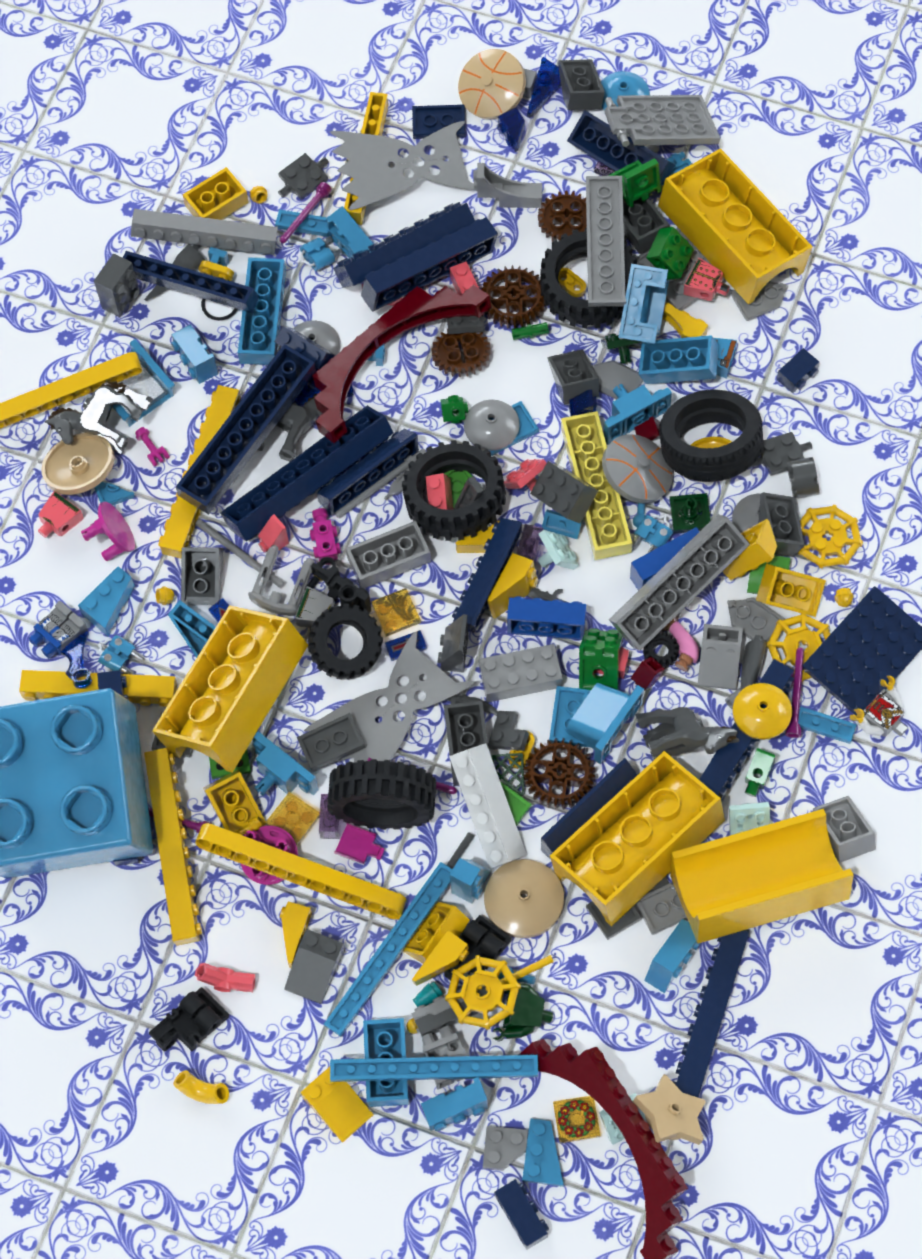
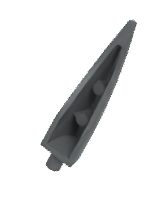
[144,244,205,301]
[740,635,767,691]

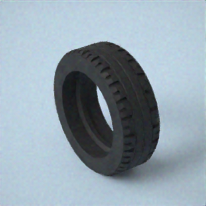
[659,389,763,482]

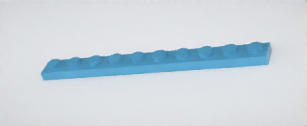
[324,862,453,1037]
[330,1055,538,1082]

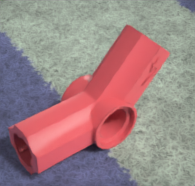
[195,963,256,993]

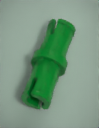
[511,322,549,340]

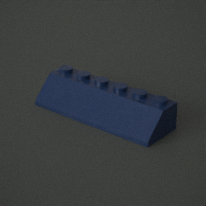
[567,110,676,193]
[317,428,419,516]
[452,518,522,633]
[541,758,637,860]

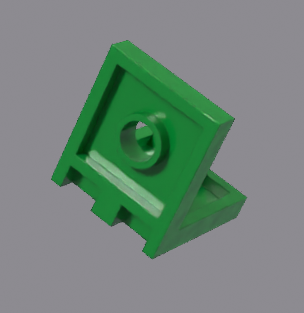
[608,158,661,208]
[579,628,624,690]

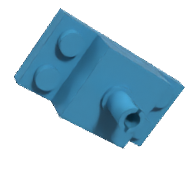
[604,384,672,445]
[252,731,319,796]

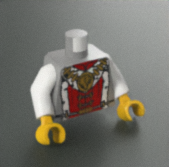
[850,676,908,737]

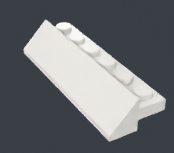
[449,743,527,869]

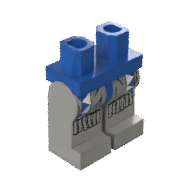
[29,600,88,659]

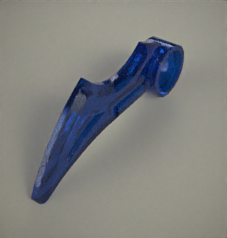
[60,631,92,689]

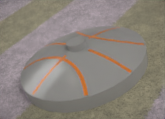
[602,434,673,504]

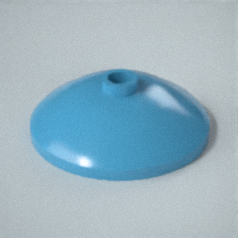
[601,71,650,110]

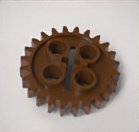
[538,190,587,242]
[431,329,491,377]

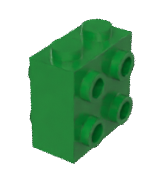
[646,227,694,280]

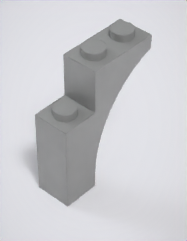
[473,163,542,208]

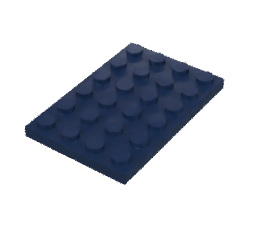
[802,586,922,716]

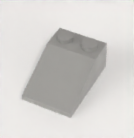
[813,795,876,863]

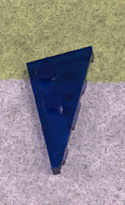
[527,56,561,118]

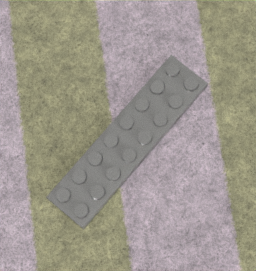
[586,176,626,307]

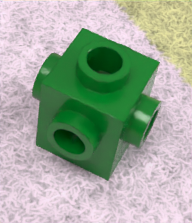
[440,395,468,423]

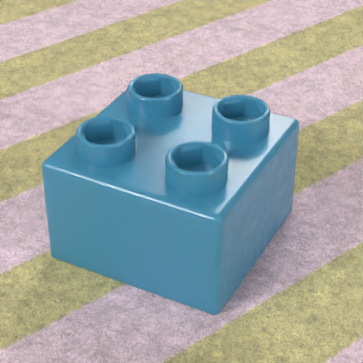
[0,688,153,879]

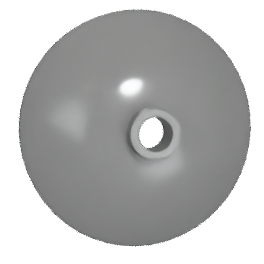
[293,320,340,370]
[464,399,519,451]
[732,493,761,533]

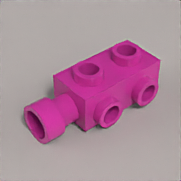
[310,508,341,565]

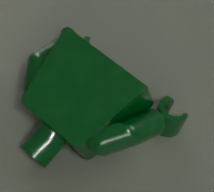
[493,983,553,1042]

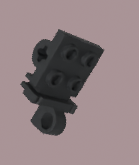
[311,557,372,613]
[444,915,512,981]
[149,987,229,1052]

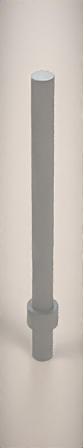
[335,448,426,519]
[195,519,285,589]

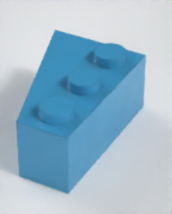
[326,206,374,258]
[171,324,218,384]
[78,566,135,637]
[168,600,216,658]
[450,858,491,904]
[644,919,701,994]
[421,1077,488,1131]

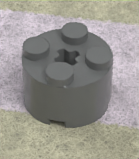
[787,457,820,498]

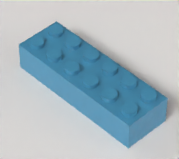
[238,257,286,365]

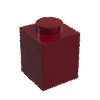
[631,657,665,691]

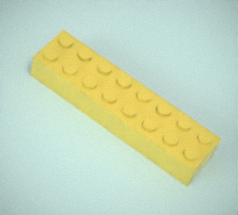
[561,411,632,560]

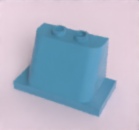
[618,264,669,344]
[566,683,644,764]

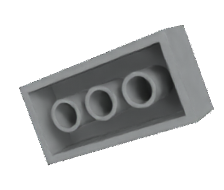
[345,521,431,588]
[479,644,563,703]

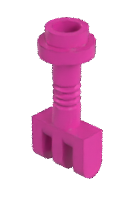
[135,427,170,467]

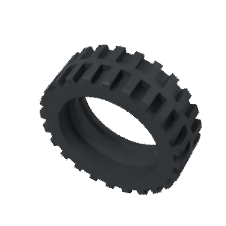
[540,228,637,329]
[402,440,506,541]
[327,759,436,830]

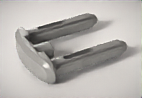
[248,545,314,616]

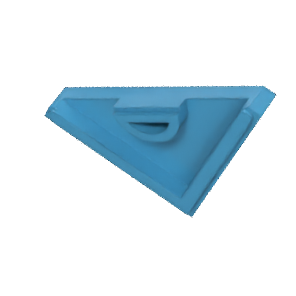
[94,482,135,506]

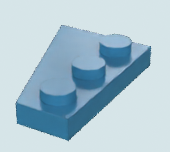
[522,1118,564,1187]

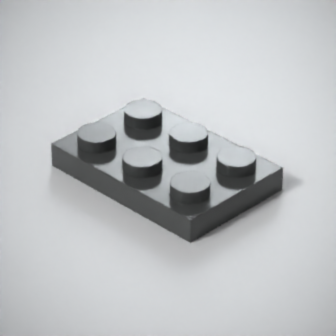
[297,713,366,772]

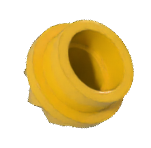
[250,185,268,204]
[155,586,175,605]
[834,588,854,607]

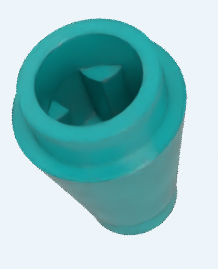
[412,981,443,1007]

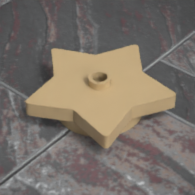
[633,1074,706,1145]

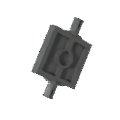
[278,153,329,200]
[752,432,813,476]

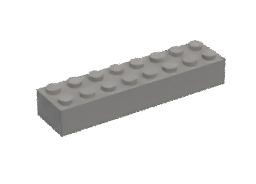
[608,514,750,651]

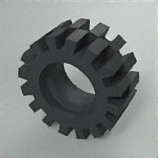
[643,632,679,669]

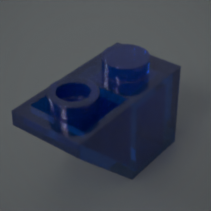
[496,108,525,152]
[569,390,597,416]

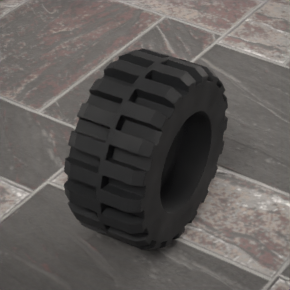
[308,604,383,680]

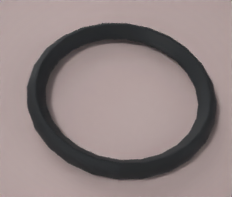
[201,298,238,321]

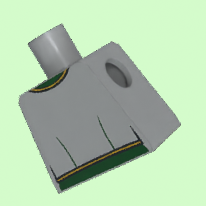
[295,586,335,628]

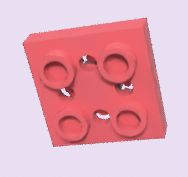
[504,459,546,491]

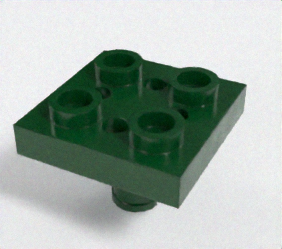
[601,333,641,364]
[669,493,711,533]

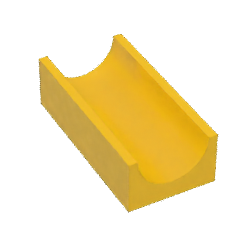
[658,148,813,305]
[152,605,308,773]
[550,751,725,926]
[670,809,854,944]

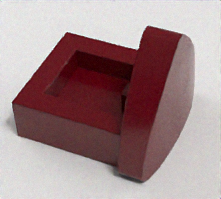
[634,416,660,441]

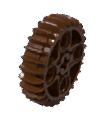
[481,265,546,329]
[524,738,596,810]

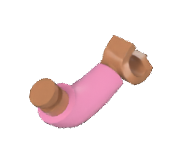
[662,617,699,672]

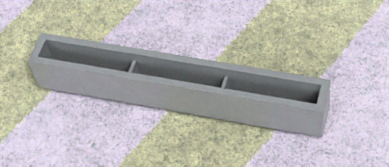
[131,209,278,255]

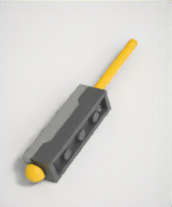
[406,955,554,1036]

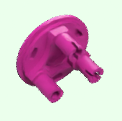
[81,502,135,561]
[241,826,298,885]

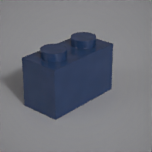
[777,348,820,393]

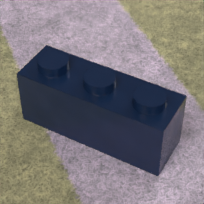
[274,326,335,369]
[494,1179,549,1250]

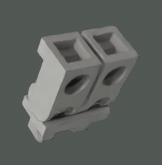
[422,1026,467,1090]

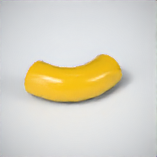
[173,1070,229,1104]

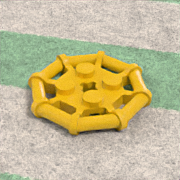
[798,504,863,569]
[766,613,831,682]
[445,955,521,1030]

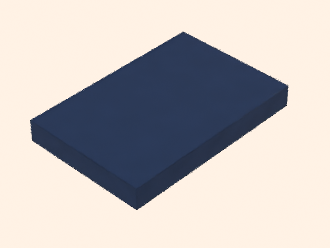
[412,104,466,139]

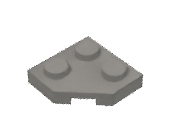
[483,1126,528,1171]

